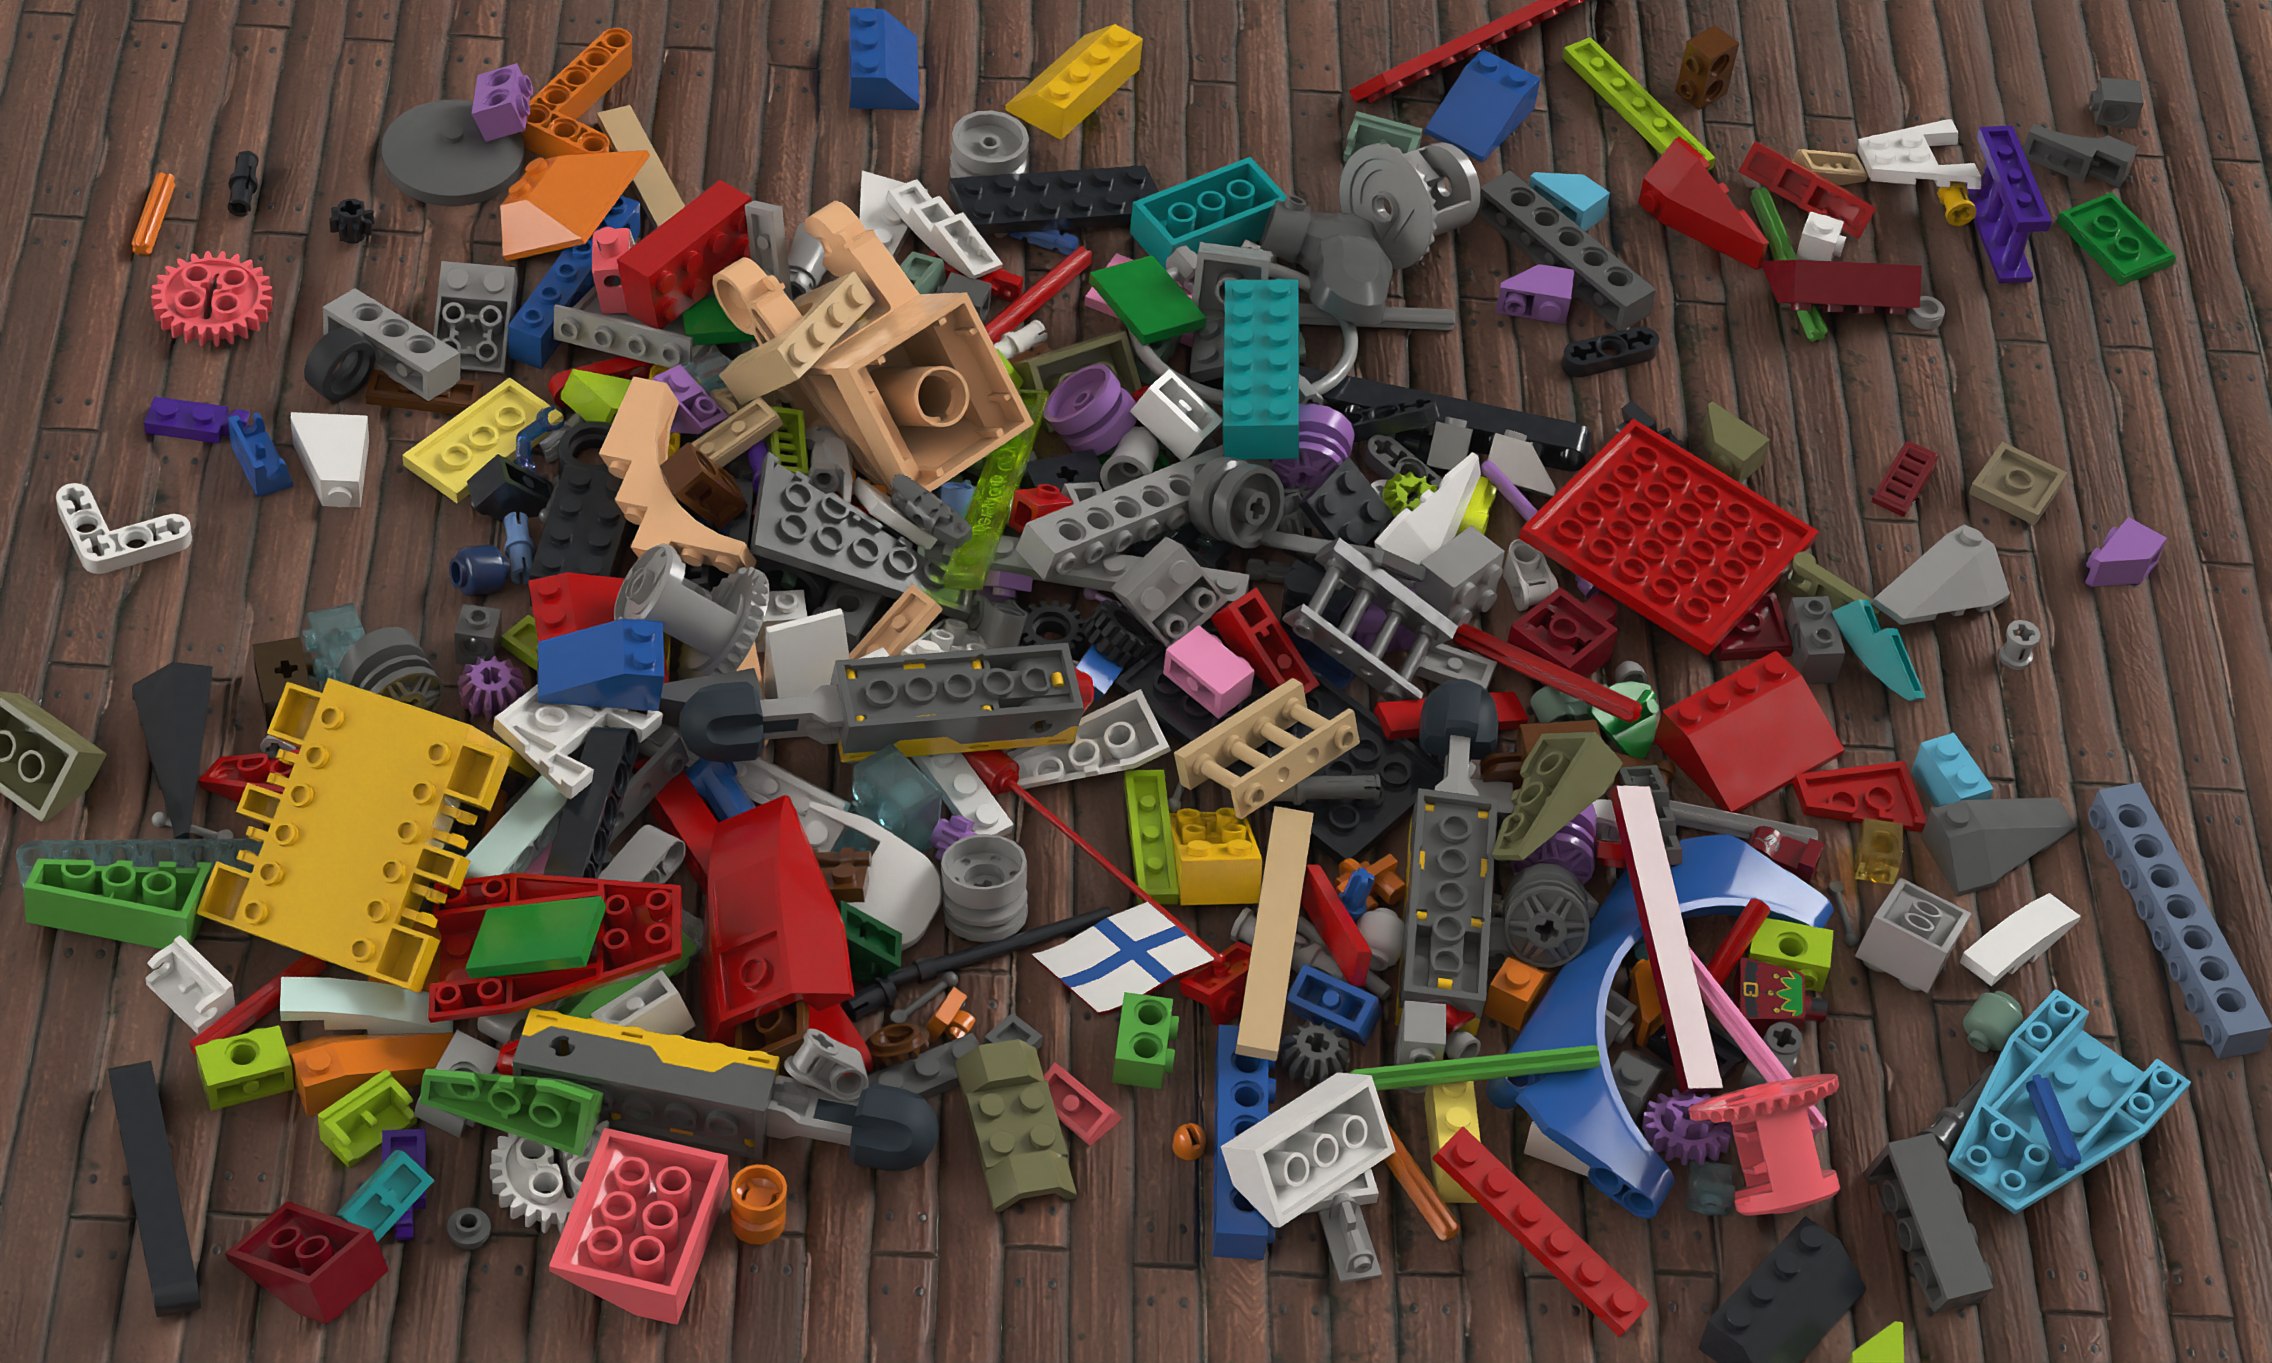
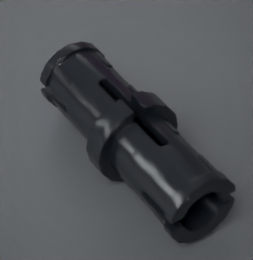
[227,151,259,217]

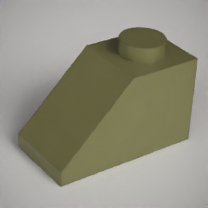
[1701,401,1770,483]

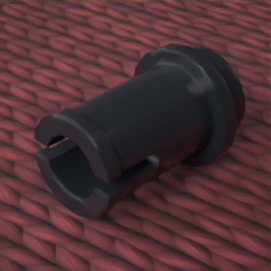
[842,976,898,1022]

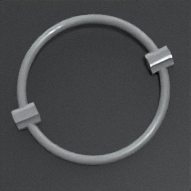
[1128,246,1358,405]

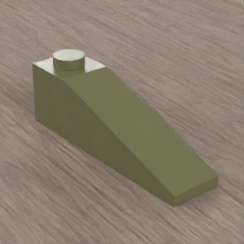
[1492,732,1623,860]

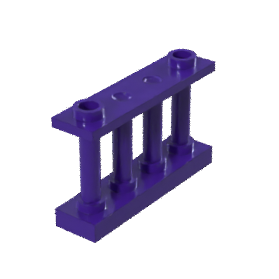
[1965,125,2052,283]

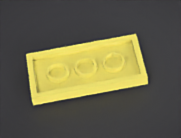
[403,377,564,503]

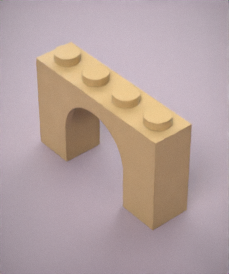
[719,271,875,405]

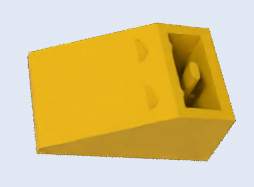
[1169,808,1262,905]

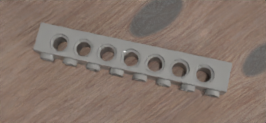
[1015,445,1273,580]

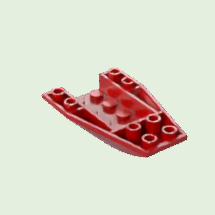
[699,795,854,1047]
[428,873,682,1023]

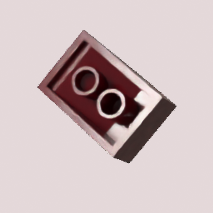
[225,1201,389,1324]

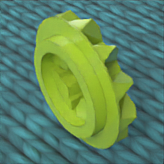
[1382,471,1437,518]

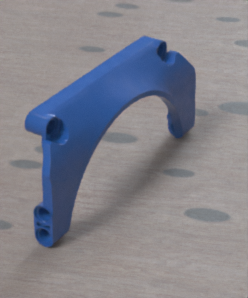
[1486,834,1833,1219]

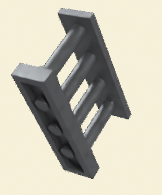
[1282,537,1458,702]

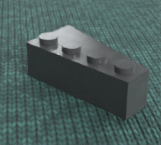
[1863,1132,1993,1314]

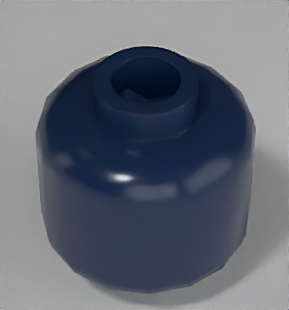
[449,545,510,597]

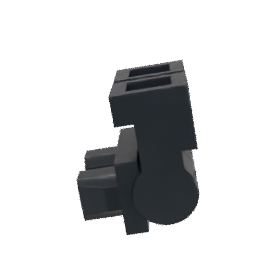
[1280,556,1356,639]

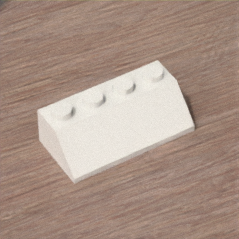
[1221,1072,1396,1228]

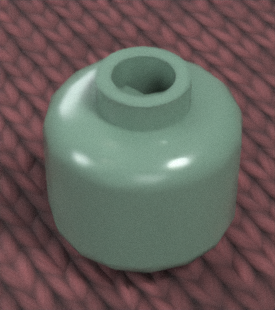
[1963,991,2024,1052]

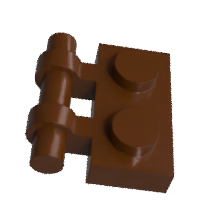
[812,847,872,903]

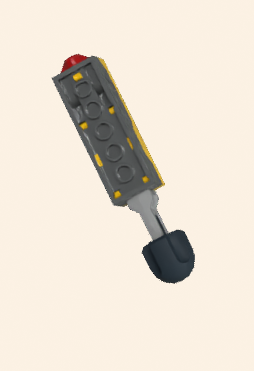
[679,643,1094,763]
[1395,679,1499,1036]
[496,1008,939,1171]

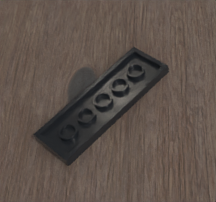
[947,165,1159,235]

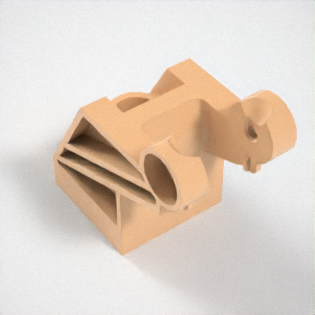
[712,201,1034,496]

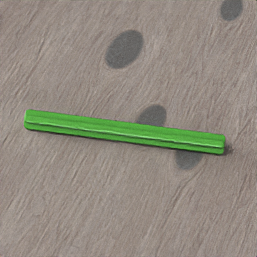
[1750,187,1827,342]
[1351,1045,1600,1091]

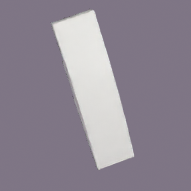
[886,179,1003,279]
[1960,893,2081,986]

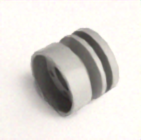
[941,834,1028,942]

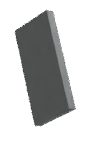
[1261,529,1427,582]

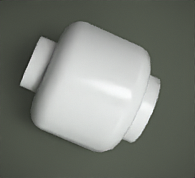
[1356,908,1404,971]

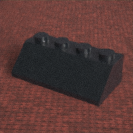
[1698,1216,1866,1363]

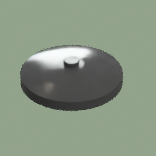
[381,99,525,206]

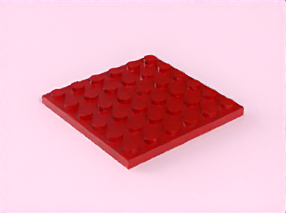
[1518,418,1819,656]

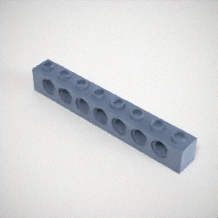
[2088,782,2272,1059]

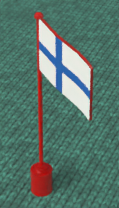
[962,749,1226,1015]

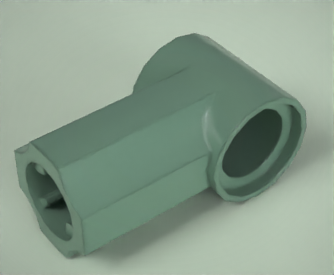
[1530,683,1608,723]

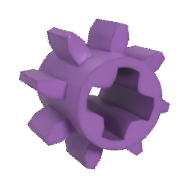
[930,815,979,861]

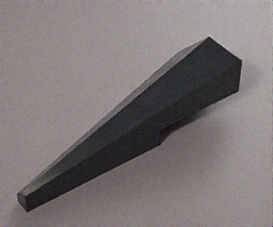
[132,662,213,844]

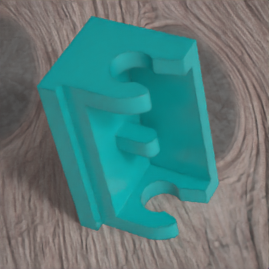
[336,1150,434,1242]

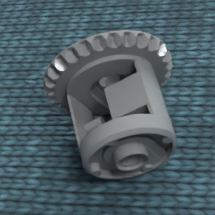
[1339,142,1480,269]
[614,543,769,681]

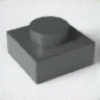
[984,1013,1043,1050]

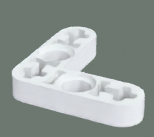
[56,483,192,574]

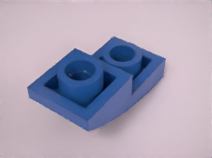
[1076,644,1125,702]

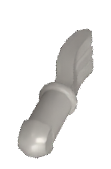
[539,413,586,463]

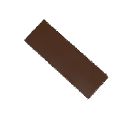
[365,369,484,415]

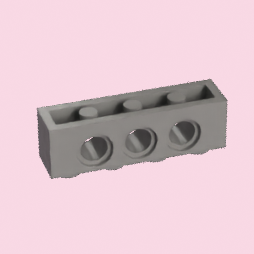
[322,288,460,401]

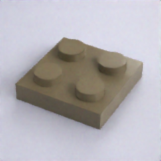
[1969,441,2068,525]

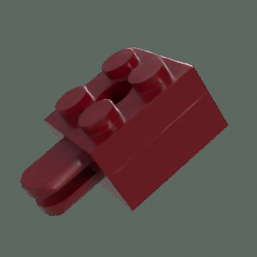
[1507,587,1618,687]

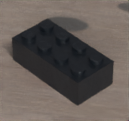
[529,465,635,606]

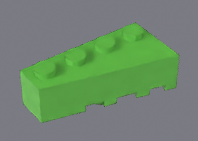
[24,859,213,949]

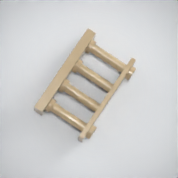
[1174,678,1360,819]

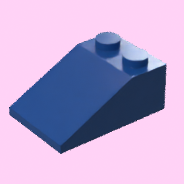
[1425,49,1541,163]
[538,619,664,711]

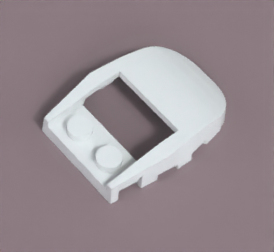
[801,801,943,951]

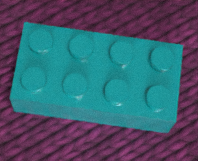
[1130,157,1286,270]

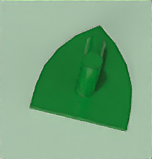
[1586,682,1659,759]

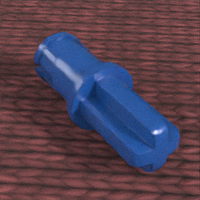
[1338,868,1375,924]

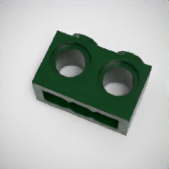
[836,900,902,987]

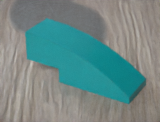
[1831,599,1926,701]

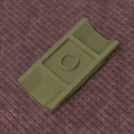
[954,1039,1077,1213]

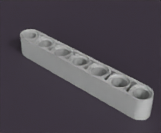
[477,825,686,1044]

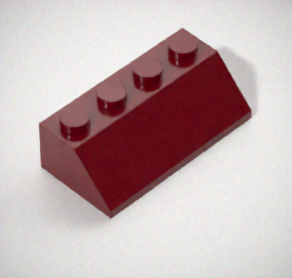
[1762,260,1922,315]

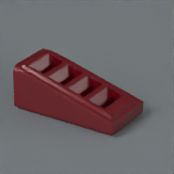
[1871,441,1938,517]

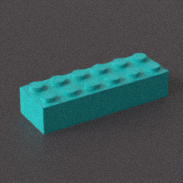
[1223,279,1299,460]

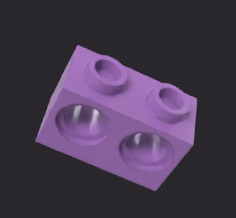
[471,63,533,142]

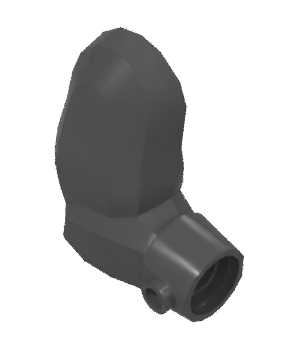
[1260,195,1392,325]

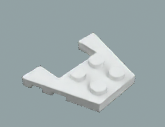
[1857,119,1981,189]
[493,684,663,799]

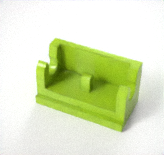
[318,1069,417,1168]

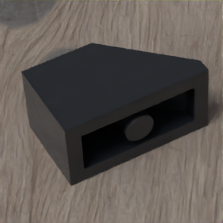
[467,454,554,522]

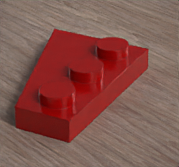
[1792,761,1927,832]

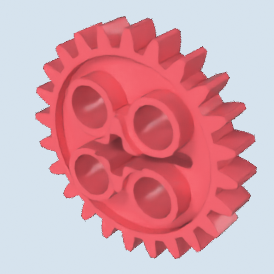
[151,251,273,347]

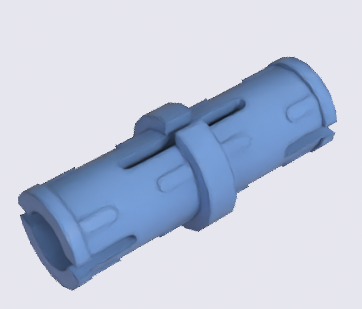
[504,512,535,585]

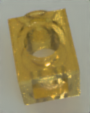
[1855,818,1903,885]

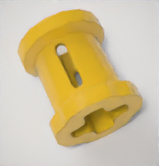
[1937,181,1977,226]

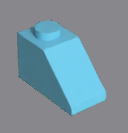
[1529,172,1610,232]

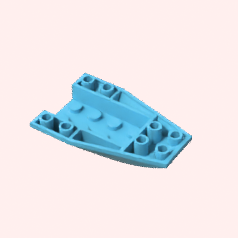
[1948,989,2191,1214]

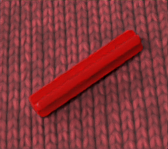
[1702,898,1770,1005]

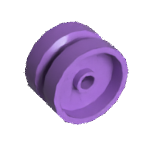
[1043,364,1137,456]

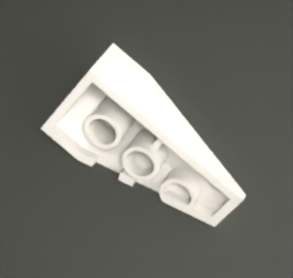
[1374,452,1481,589]

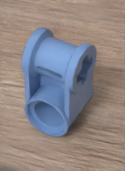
[931,480,974,525]

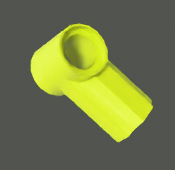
[1455,476,1497,537]

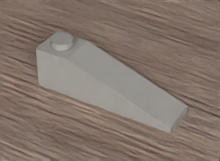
[1872,524,2010,625]

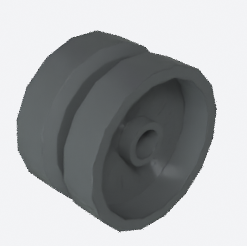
[1188,457,1285,548]

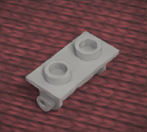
[1318,1193,1382,1283]

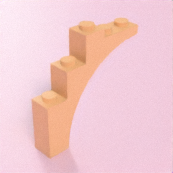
[599,376,757,574]

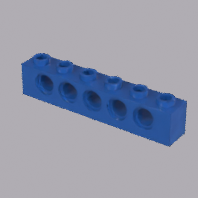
[508,196,640,370]
[1212,1025,1276,1260]

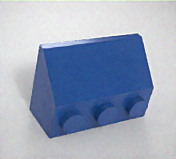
[848,8,919,110]

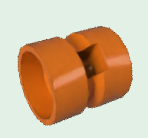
[730,1164,787,1245]

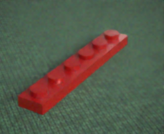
[1432,1126,1650,1337]

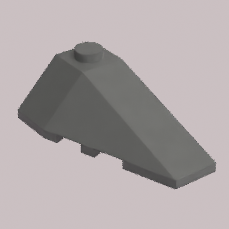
[1921,798,2076,897]

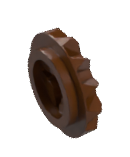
[865,1023,931,1066]

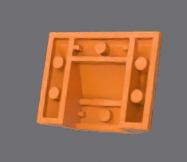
[500,150,650,261]

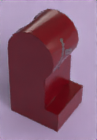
[1747,826,1825,885]

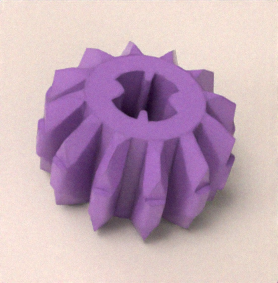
[457,654,525,722]

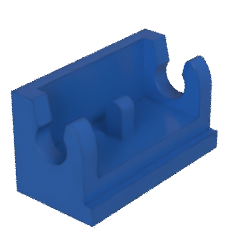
[228,413,293,497]

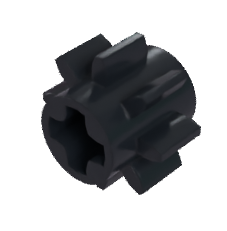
[329,199,374,244]

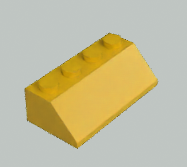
[1005,24,1143,140]

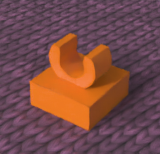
[925,987,976,1043]

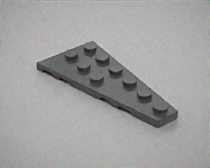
[749,452,974,621]

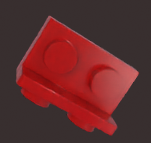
[1178,941,1252,1027]

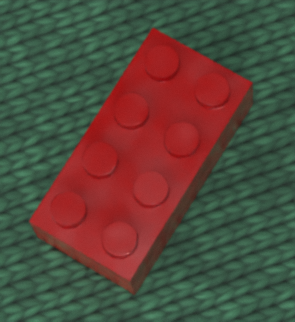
[617,180,752,330]

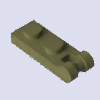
[1785,552,1882,622]

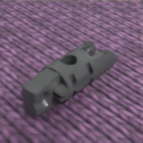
[891,474,973,549]

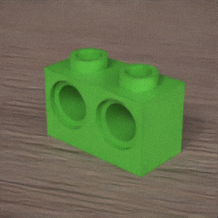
[1112,992,1179,1089]

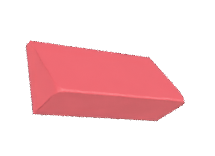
[1044,1062,1122,1146]

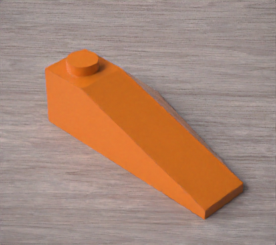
[286,1032,456,1117]

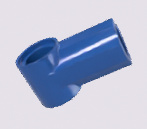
[684,758,756,821]

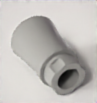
[788,222,827,301]
[1100,426,1159,491]

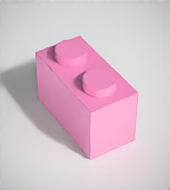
[1163,625,1254,719]

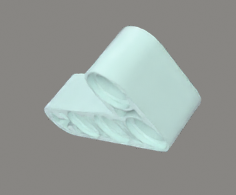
[464,775,568,879]

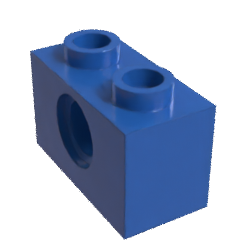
[1286,964,1383,1046]

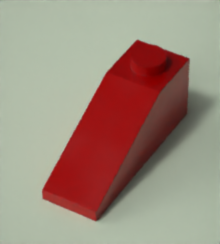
[1210,587,1320,694]

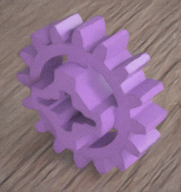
[1642,1089,1733,1166]

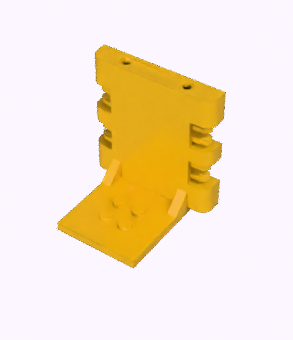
[196,678,537,994]

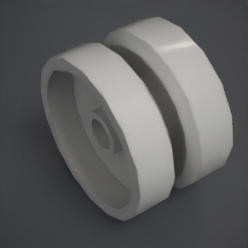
[949,110,1029,178]

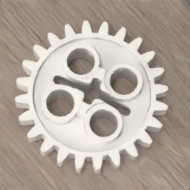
[490,1120,609,1234]

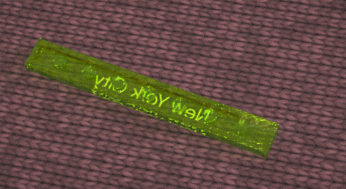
[943,389,1049,590]

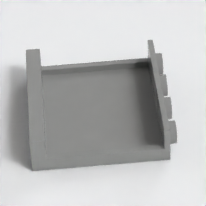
[553,275,716,373]

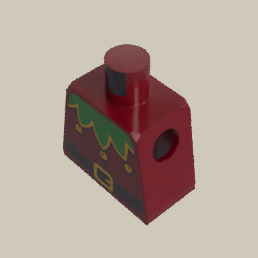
[1733,957,1828,1040]

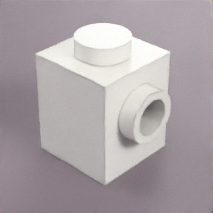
[1796,211,1846,261]

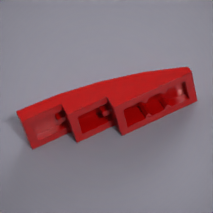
[1738,141,1876,239]

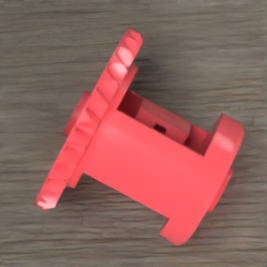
[1688,1074,1840,1216]

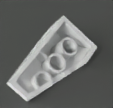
[1007,689,1171,789]

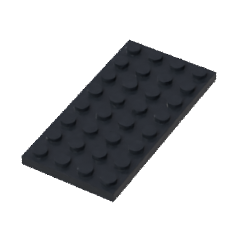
[1113,609,1444,864]

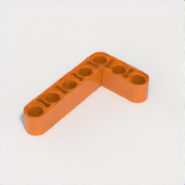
[521,28,632,159]

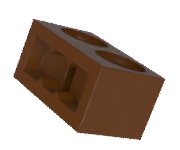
[1675,25,1739,110]
[660,442,748,530]

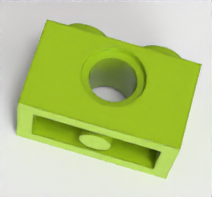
[1745,918,1834,992]
[195,1025,294,1111]

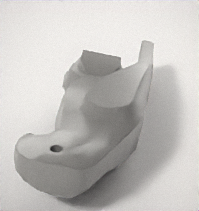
[805,426,853,504]

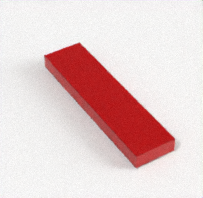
[1374,691,1529,740]
[1301,865,1372,987]

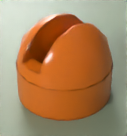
[1172,1123,1207,1160]

